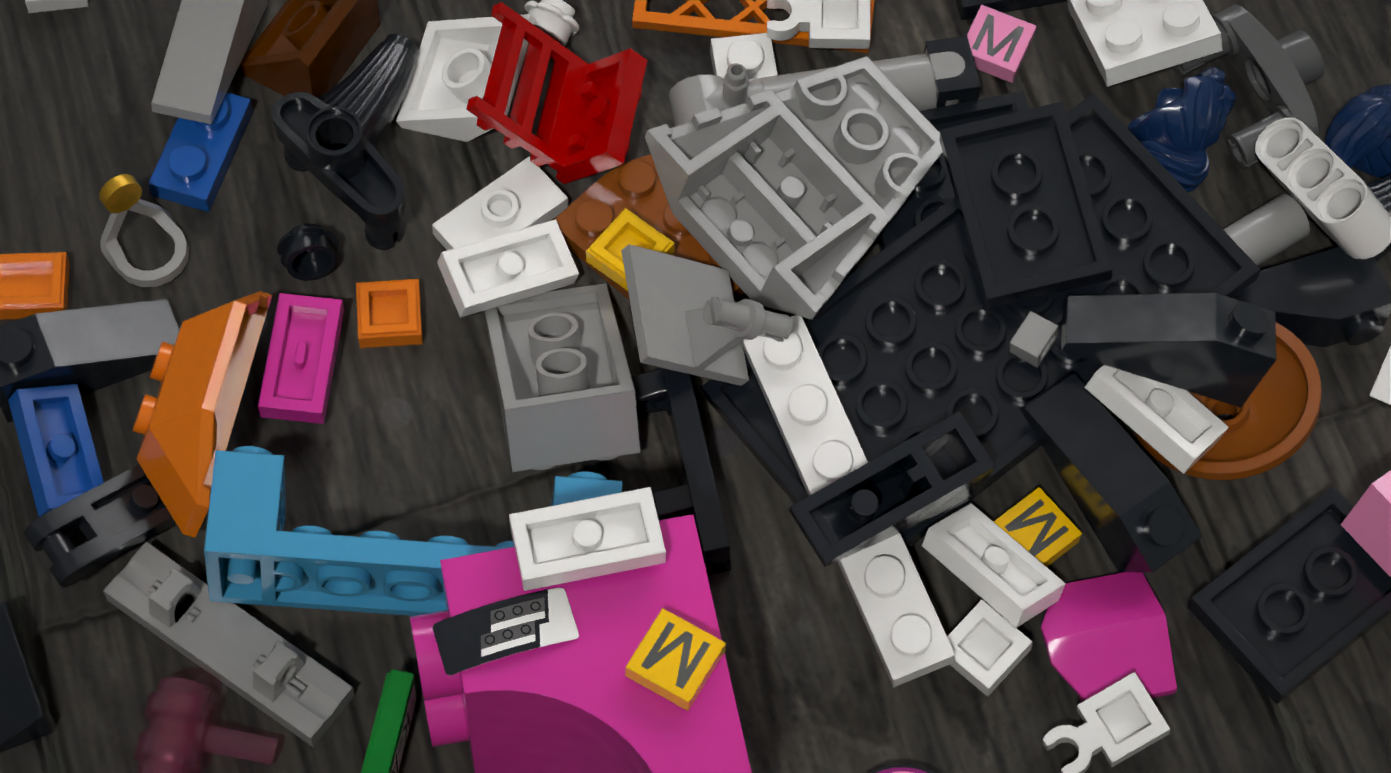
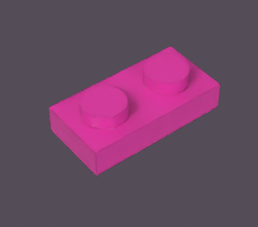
[258,293,344,424]

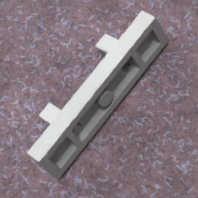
[103,542,355,747]

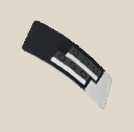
[433,588,579,676]

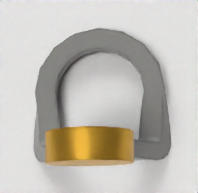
[99,174,189,287]

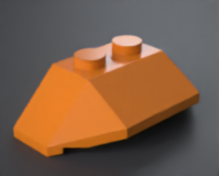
[132,291,272,538]

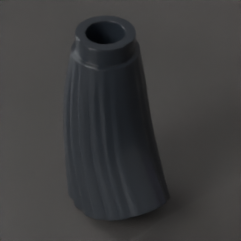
[318,34,419,150]

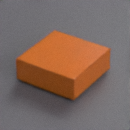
[356,279,423,348]

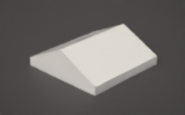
[396,14,536,142]

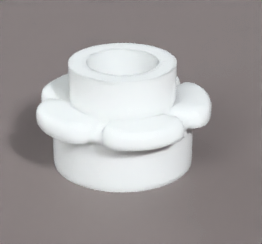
[524,0,579,47]

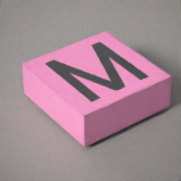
[967,5,1037,83]

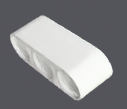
[1255,118,1391,259]

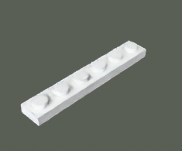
[742,315,955,687]

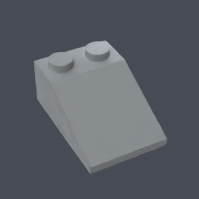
[484,283,640,472]

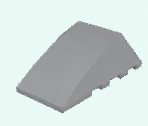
[645,56,943,320]

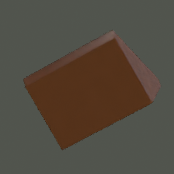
[238,0,381,98]

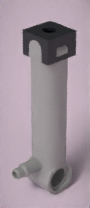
[668,35,981,126]

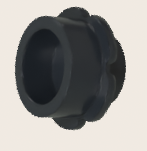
[277,223,339,281]

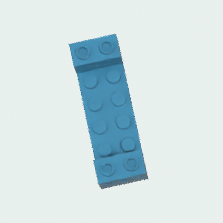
[204,446,622,616]

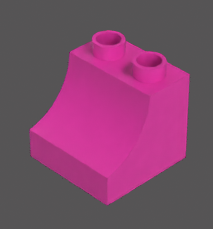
[410,514,752,773]

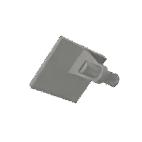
[621,244,792,386]

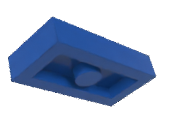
[148,93,253,212]
[8,384,104,517]

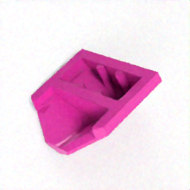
[1040,572,1177,703]

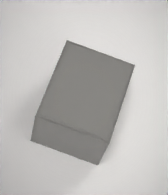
[1010,311,1058,368]

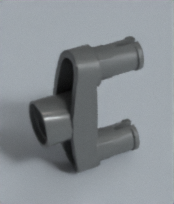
[1172,4,1324,170]

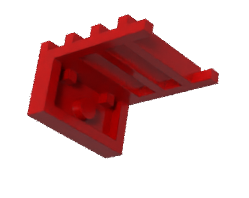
[466,2,648,184]

